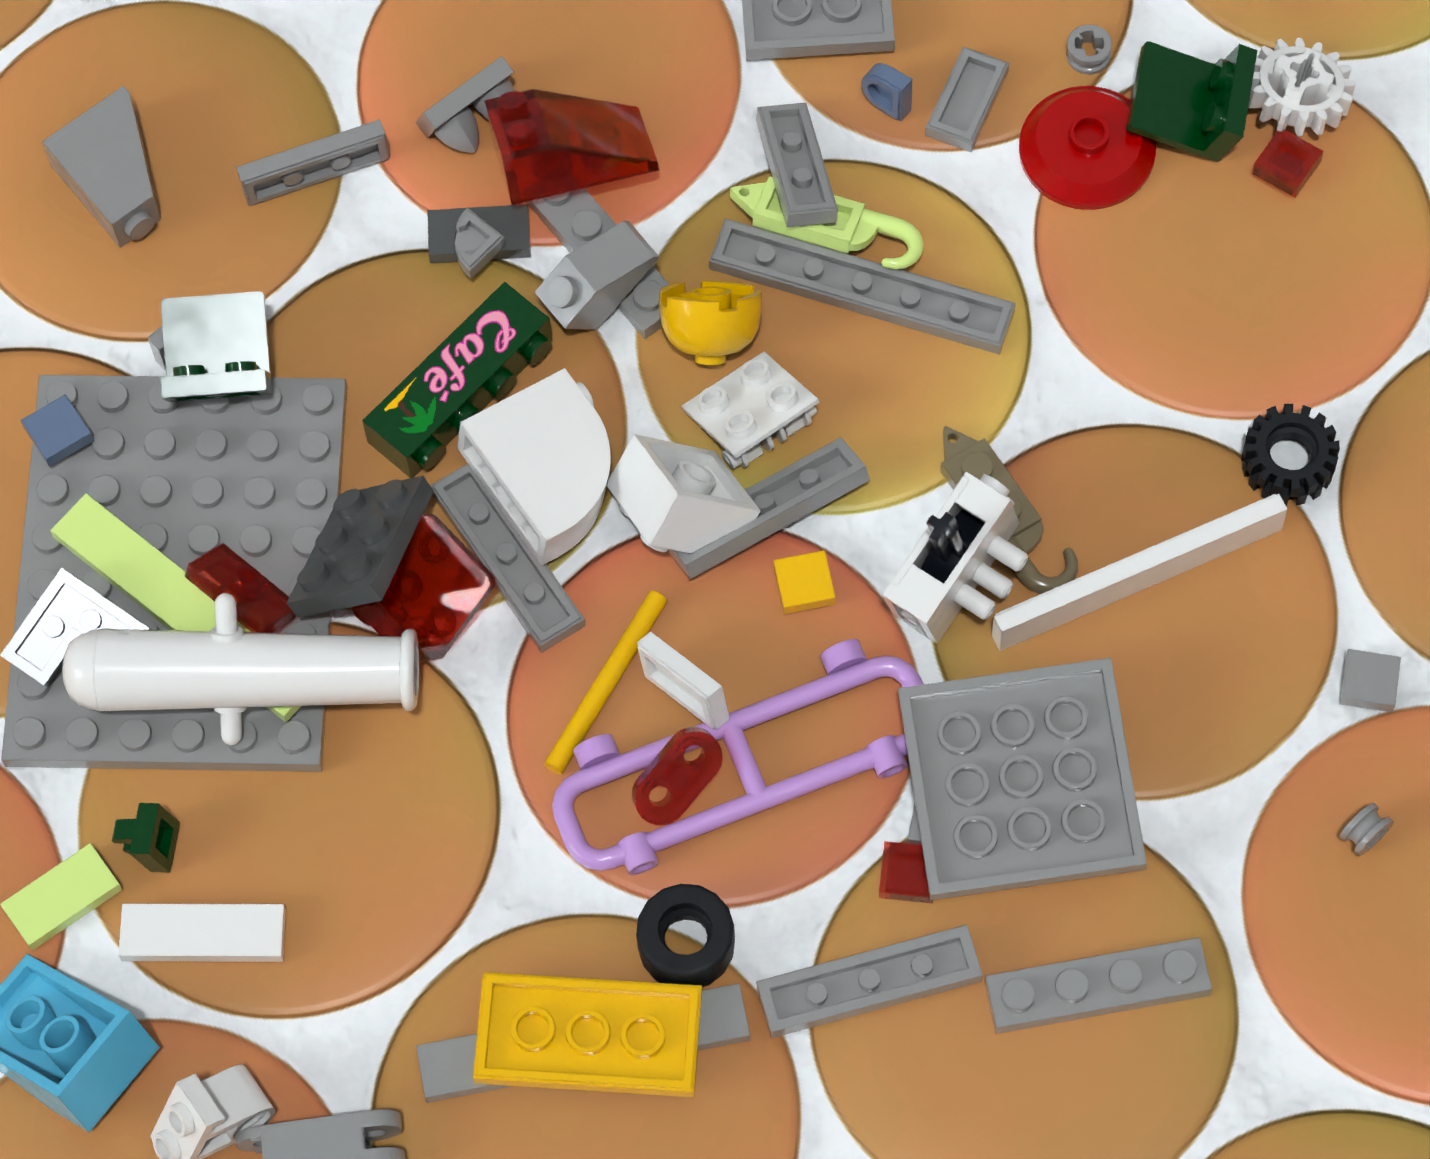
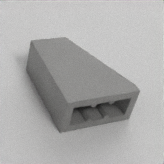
[42,86,161,248]

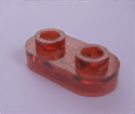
[632,727,723,825]

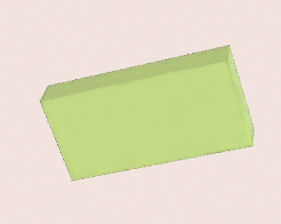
[0,843,122,951]

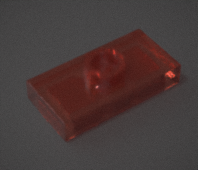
[184,543,296,633]

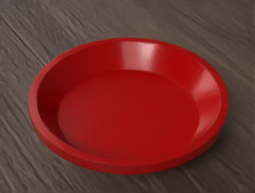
[1019,86,1156,210]

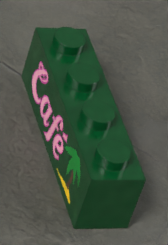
[362,282,553,478]

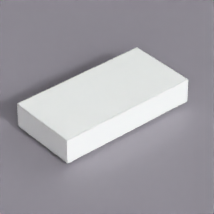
[637,632,730,730]

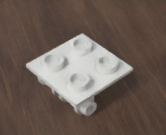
[681,351,820,469]

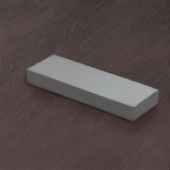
[756,102,838,227]
[236,119,390,206]

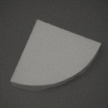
[454,207,506,279]

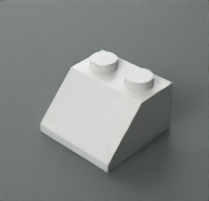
[607,434,760,553]

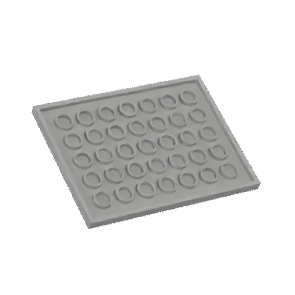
[1,375,348,772]

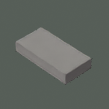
[925,47,1009,152]

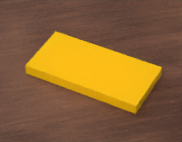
[473,972,702,1097]

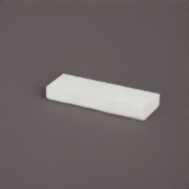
[118,904,286,962]

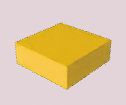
[773,550,835,614]

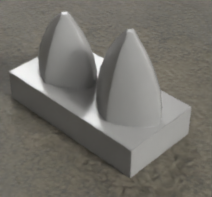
[416,56,522,153]

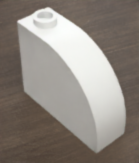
[457,368,611,566]

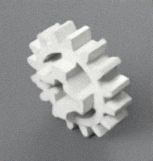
[1248,38,1356,136]

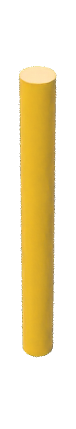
[544,590,668,775]

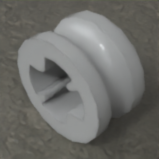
[1066,25,1112,75]
[1340,802,1394,856]

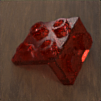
[352,514,496,662]

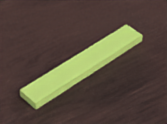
[50,494,301,723]

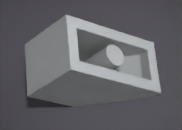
[535,221,659,330]

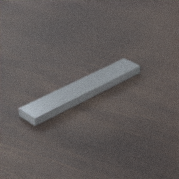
[709,218,1016,355]
[416,983,750,1103]

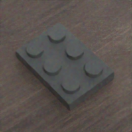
[287,476,434,618]

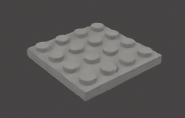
[898,658,1147,900]

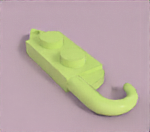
[730,176,924,270]

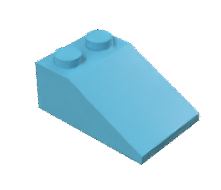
[0,954,160,1132]

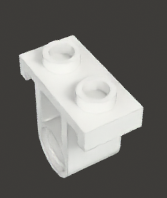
[150,1064,275,1159]

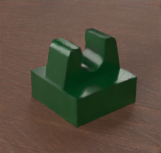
[112,803,180,873]

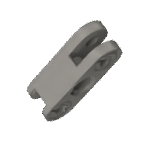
[236,1109,406,1159]

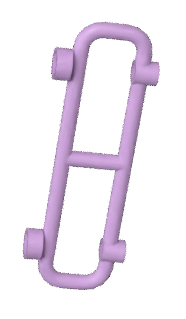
[552,639,924,875]

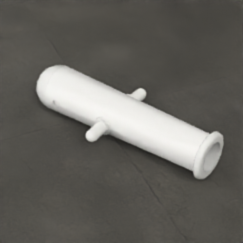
[62,593,419,746]

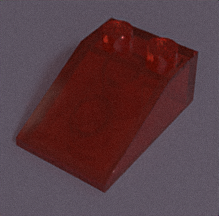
[484,89,659,205]

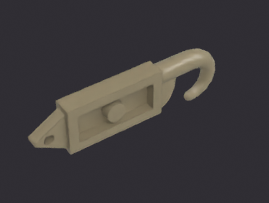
[940,426,1078,594]

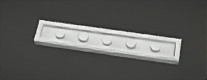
[992,494,1287,652]

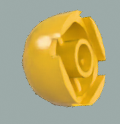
[659,281,762,365]

